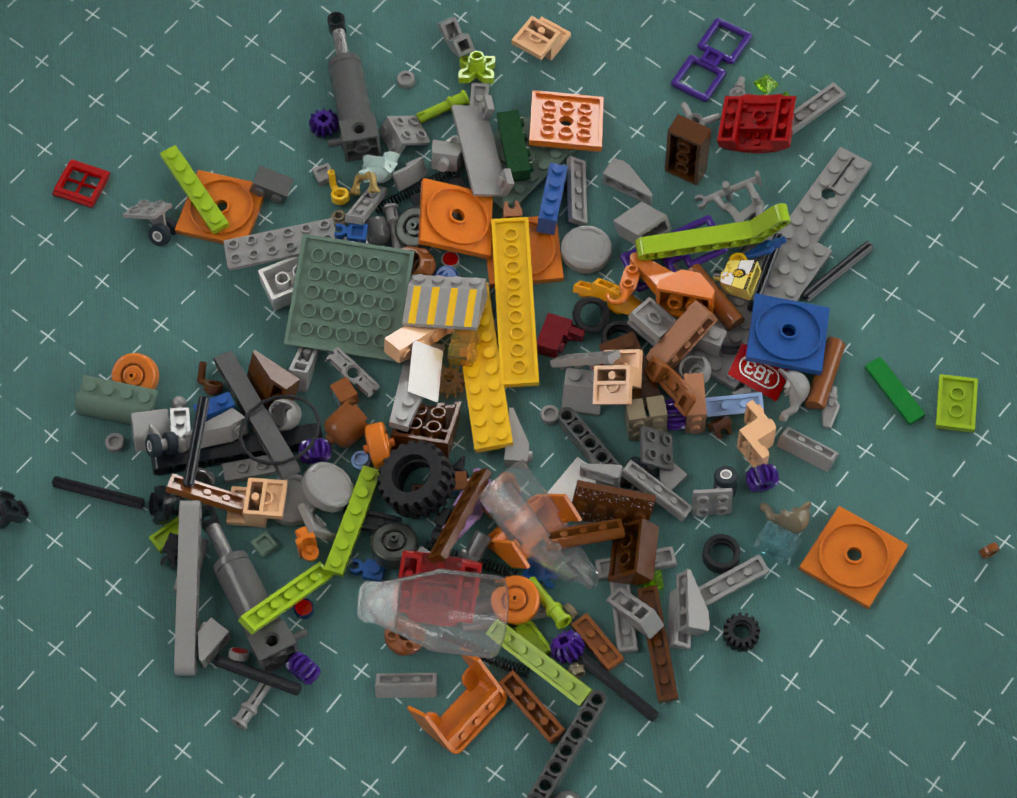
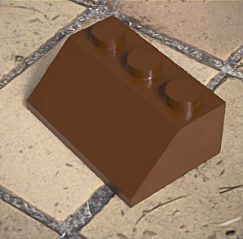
[608,518,659,585]

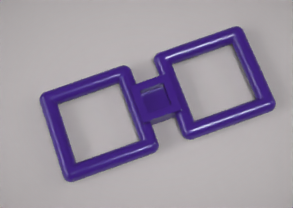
[671,18,752,102]
[620,215,728,292]

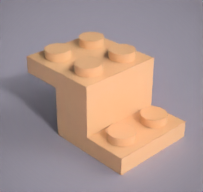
[512,16,571,60]
[593,349,643,405]
[737,400,776,467]
[226,477,288,528]

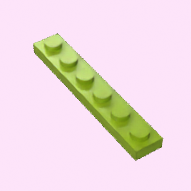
[160,145,229,235]
[324,465,380,577]
[238,561,333,635]
[486,618,593,707]

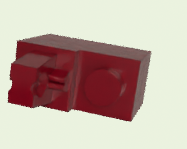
[537,313,585,358]

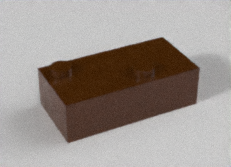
[665,114,711,186]

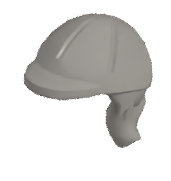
[778,368,810,422]

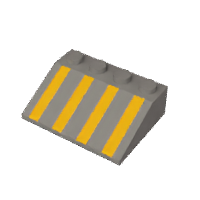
[402,274,487,331]

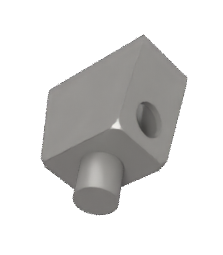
[431,140,464,172]

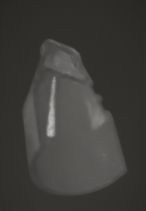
[478,459,599,590]
[357,569,509,659]

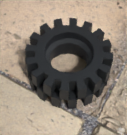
[723,612,760,652]

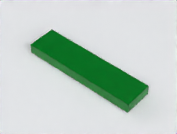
[864,356,925,426]

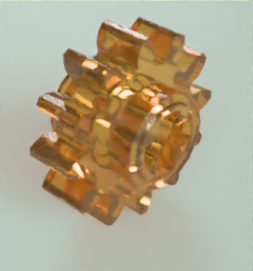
[439,364,465,398]

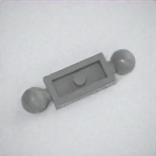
[170,396,190,453]

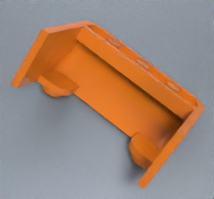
[487,493,582,569]
[406,650,507,754]

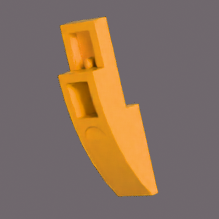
[573,278,642,315]

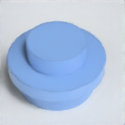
[351,451,371,470]

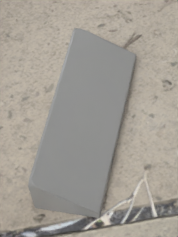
[777,427,839,472]
[666,588,691,650]
[375,673,437,698]

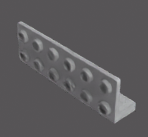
[451,95,514,197]
[223,218,336,271]

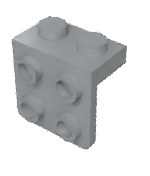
[378,116,430,155]

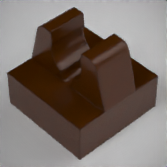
[706,416,732,439]

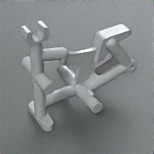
[694,170,769,248]

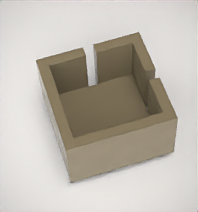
[625,395,668,441]

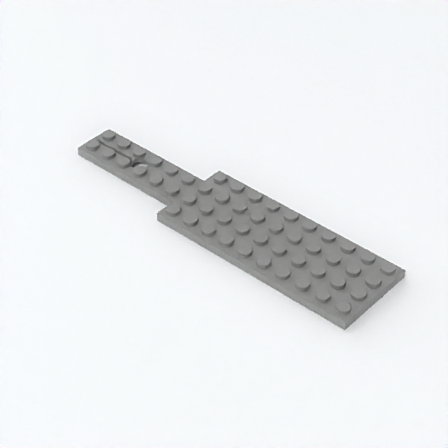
[684,147,872,391]

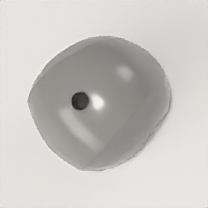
[679,356,712,384]
[268,399,302,431]

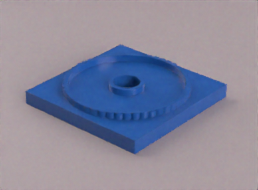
[745,293,830,375]

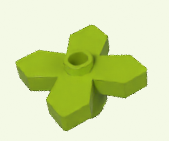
[458,51,495,84]

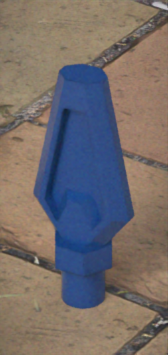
[745,236,787,260]

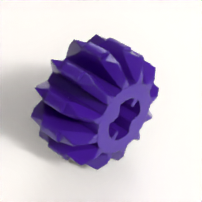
[308,107,339,139]
[665,398,686,431]
[298,438,332,465]
[745,463,779,493]
[549,629,585,664]
[286,652,321,685]

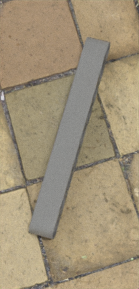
[174,500,202,676]

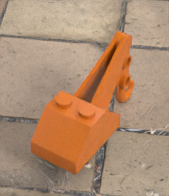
[606,252,715,318]

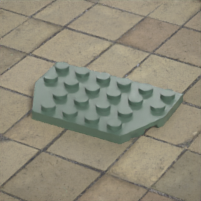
[493,117,576,212]

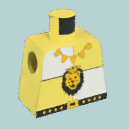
[713,260,761,300]

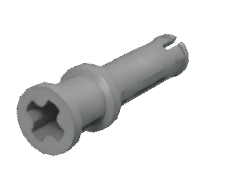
[382,203,404,249]
[231,672,272,730]

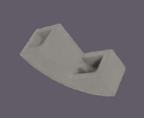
[437,17,475,57]

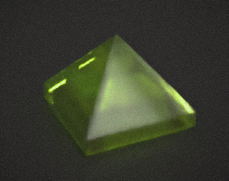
[754,73,779,95]
[643,570,664,590]

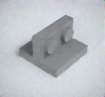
[627,297,676,347]

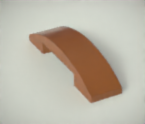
[643,355,696,417]

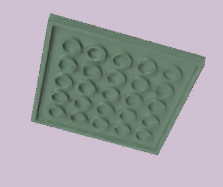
[284,234,415,362]

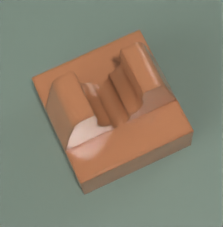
[502,201,523,218]

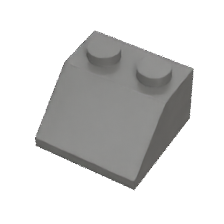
[562,368,601,416]

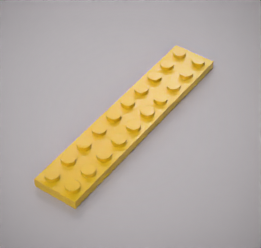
[491,217,539,388]
[457,282,513,453]

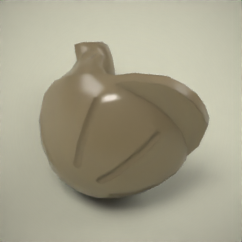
[760,501,812,534]

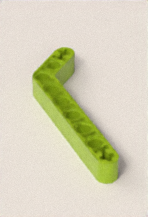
[635,203,791,261]

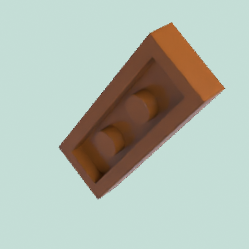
[571,613,624,671]

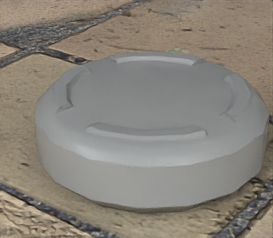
[561,226,612,274]
[301,462,354,513]
[273,474,317,526]

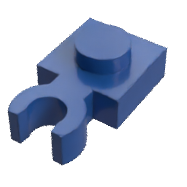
[334,223,368,243]
[522,557,560,589]
[350,558,386,583]

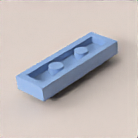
[705,392,764,418]

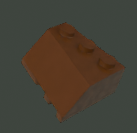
[391,401,462,459]

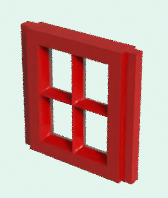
[52,159,111,208]

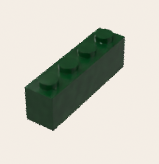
[497,109,534,182]

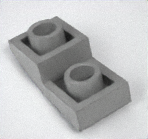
[392,157,427,191]

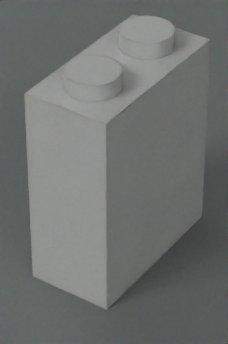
[613,202,672,245]

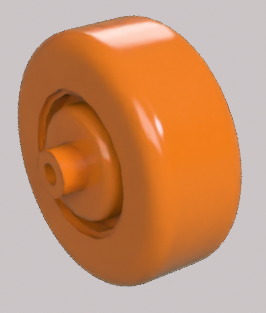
[111,353,159,390]
[363,422,396,470]
[491,575,540,625]

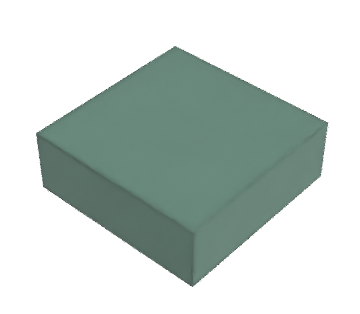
[250,531,278,559]

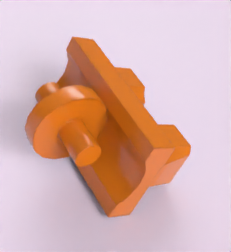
[295,526,319,562]

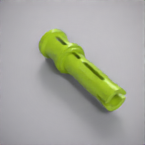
[416,90,470,124]
[529,577,572,629]

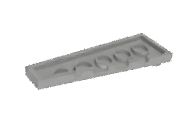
[389,343,445,432]

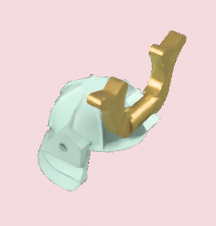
[349,151,400,196]

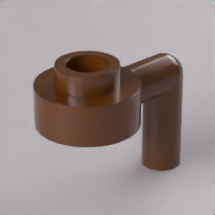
[197,361,223,396]

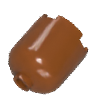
[324,399,371,448]

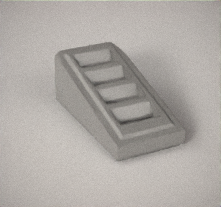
[580,463,622,487]

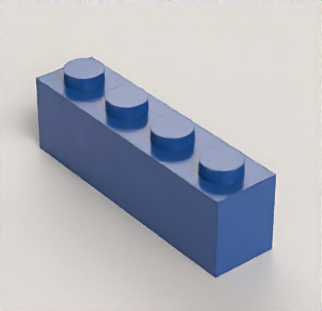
[536,163,568,235]

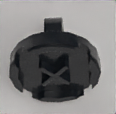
[149,486,186,525]
[0,490,29,529]

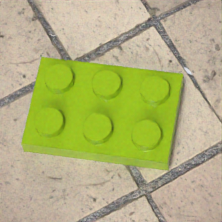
[935,374,978,433]

